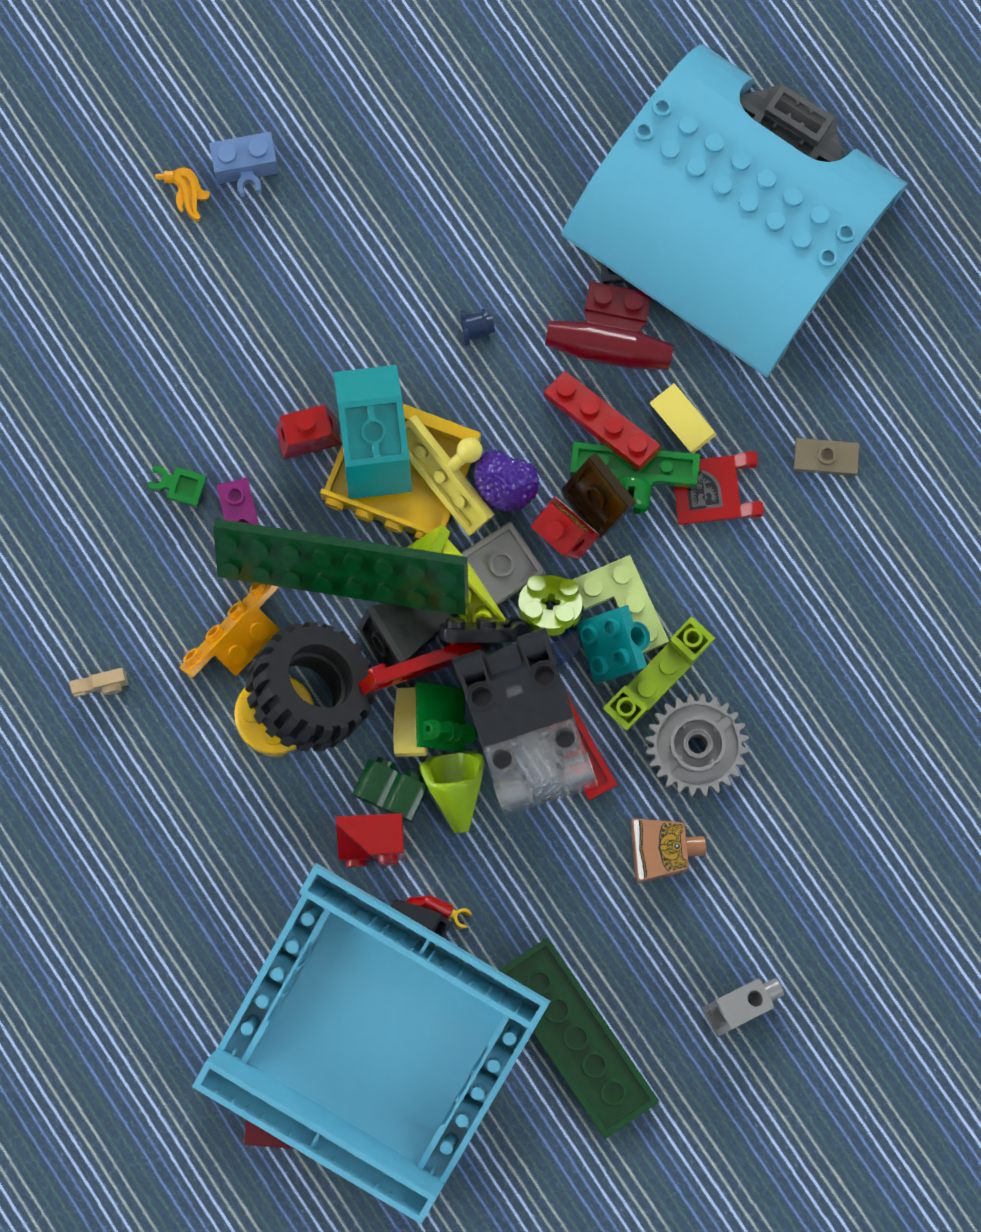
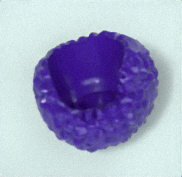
[474,450,539,512]

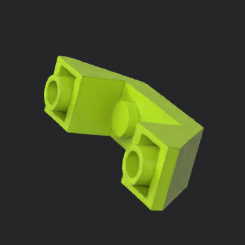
[603,616,715,731]

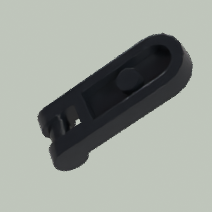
[438,616,531,643]

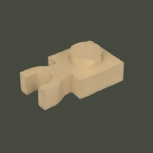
[69,668,129,697]

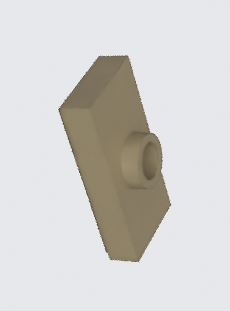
[793,438,859,476]

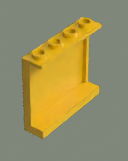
[320,404,481,540]

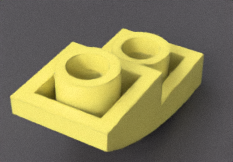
[650,383,717,454]
[393,687,428,757]

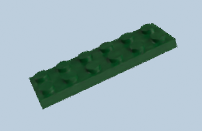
[499,937,660,1139]

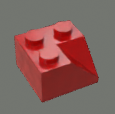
[336,813,405,868]

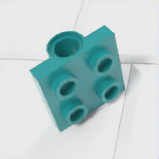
[576,605,651,684]

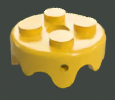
[234,677,315,757]

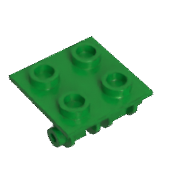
[415,682,478,752]

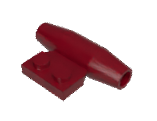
[545,281,674,370]

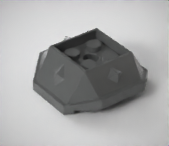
[740,84,842,162]

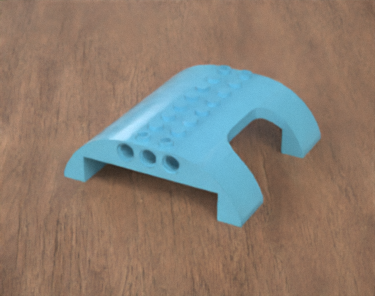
[561,44,909,378]

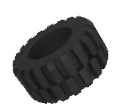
[245,622,376,752]

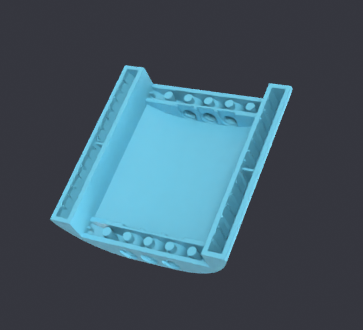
[192,863,551,1224]

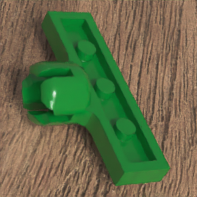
[570,442,700,514]

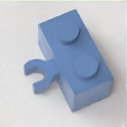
[209,132,279,197]

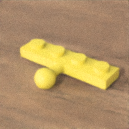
[405,415,495,536]

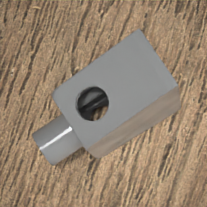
[702,978,784,1037]

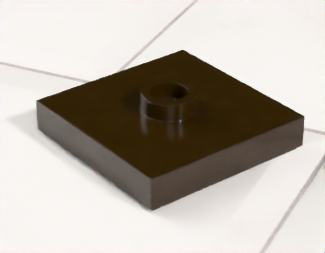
[561,453,636,538]

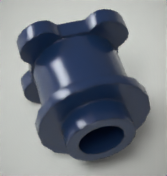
[460,309,495,346]

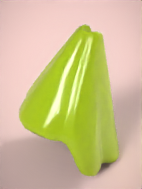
[420,751,484,834]

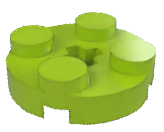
[518,575,583,636]

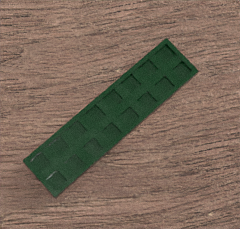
[213,519,469,616]

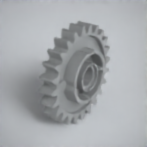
[645,693,749,798]

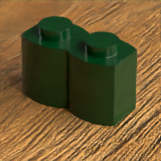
[352,757,428,823]

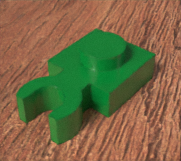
[147,466,208,508]

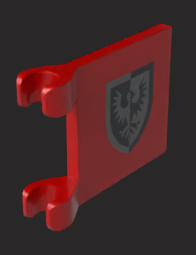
[674,451,764,525]

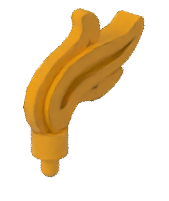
[155,167,210,222]

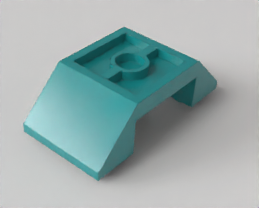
[333,365,412,499]

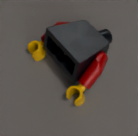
[391,895,472,938]

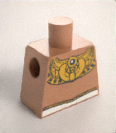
[630,819,706,884]

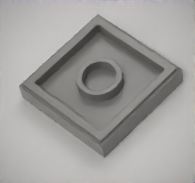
[461,521,546,606]

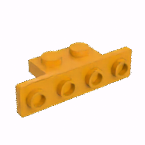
[179,583,280,678]

